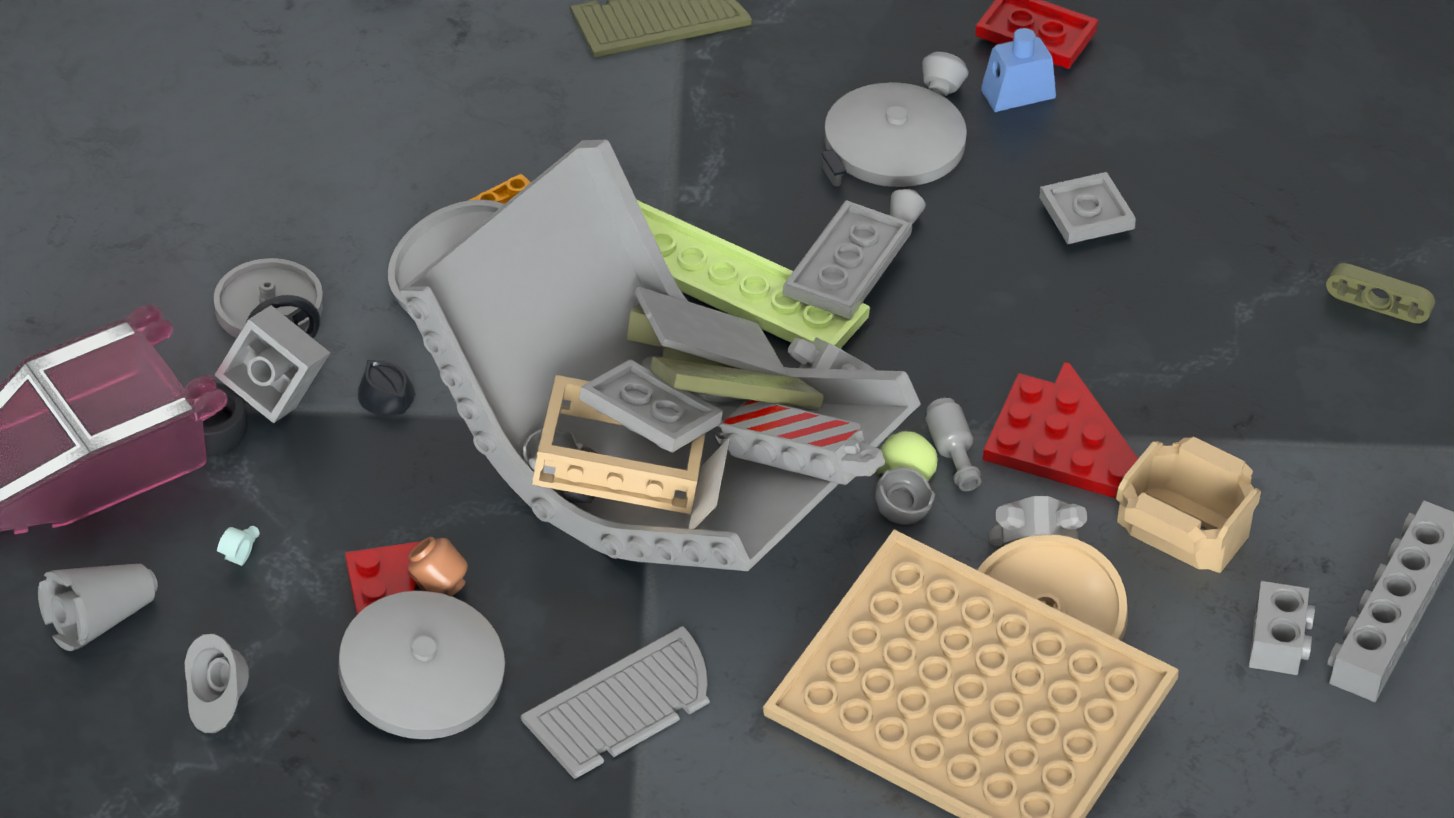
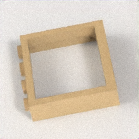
[532,375,705,514]

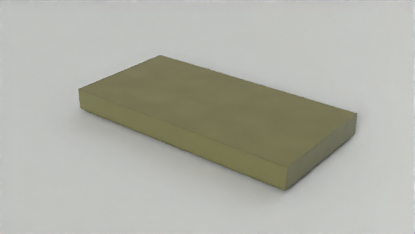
[650,356,824,409]

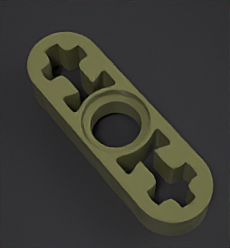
[1326,263,1435,324]

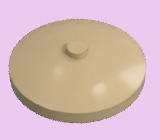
[977,535,1128,641]

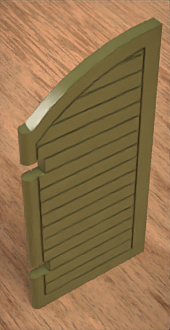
[570,0,752,58]

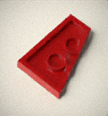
[345,541,422,616]

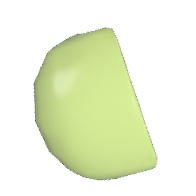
[876,431,938,481]

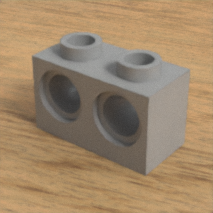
[1249,581,1315,675]

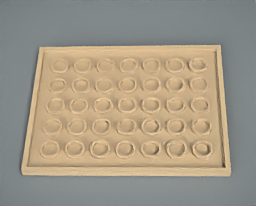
[763,530,1179,818]

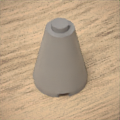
[38,563,158,651]

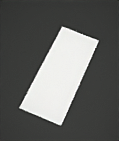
[689,439,729,529]

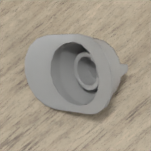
[185,634,249,733]

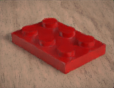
[975,0,1098,69]

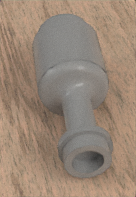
[925,398,981,491]

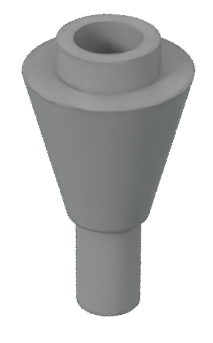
[890,189,926,224]

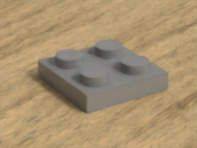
[1039,172,1136,244]

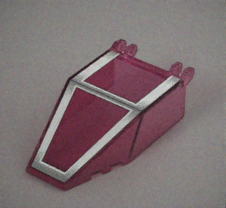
[0,304,228,534]

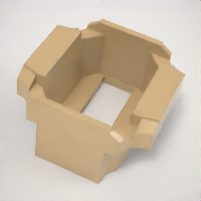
[1116,436,1261,573]

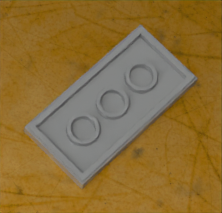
[782,200,912,319]

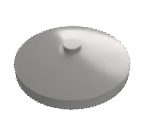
[824,83,967,187]
[388,200,504,312]
[338,591,505,739]

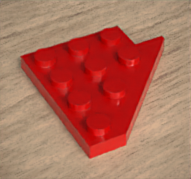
[982,362,1138,498]

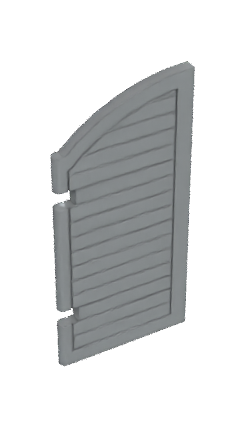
[521,626,710,779]

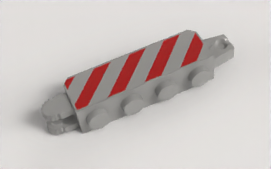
[715,400,885,485]

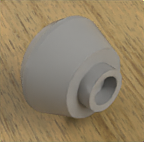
[922,52,969,96]

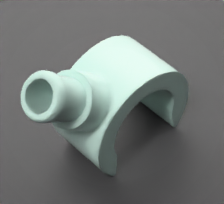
[217,526,260,566]

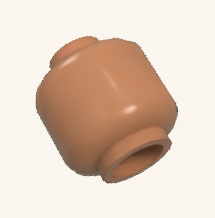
[408,537,468,596]

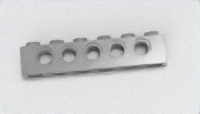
[1328,500,1454,702]

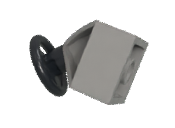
[214,295,330,423]

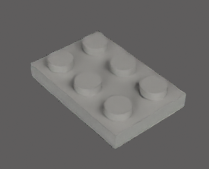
[579,359,723,453]

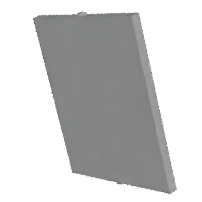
[634,286,788,376]

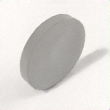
[214,258,324,338]

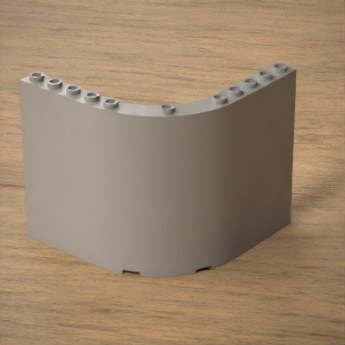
[399,139,921,571]

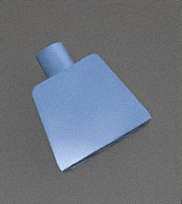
[981,28,1056,112]

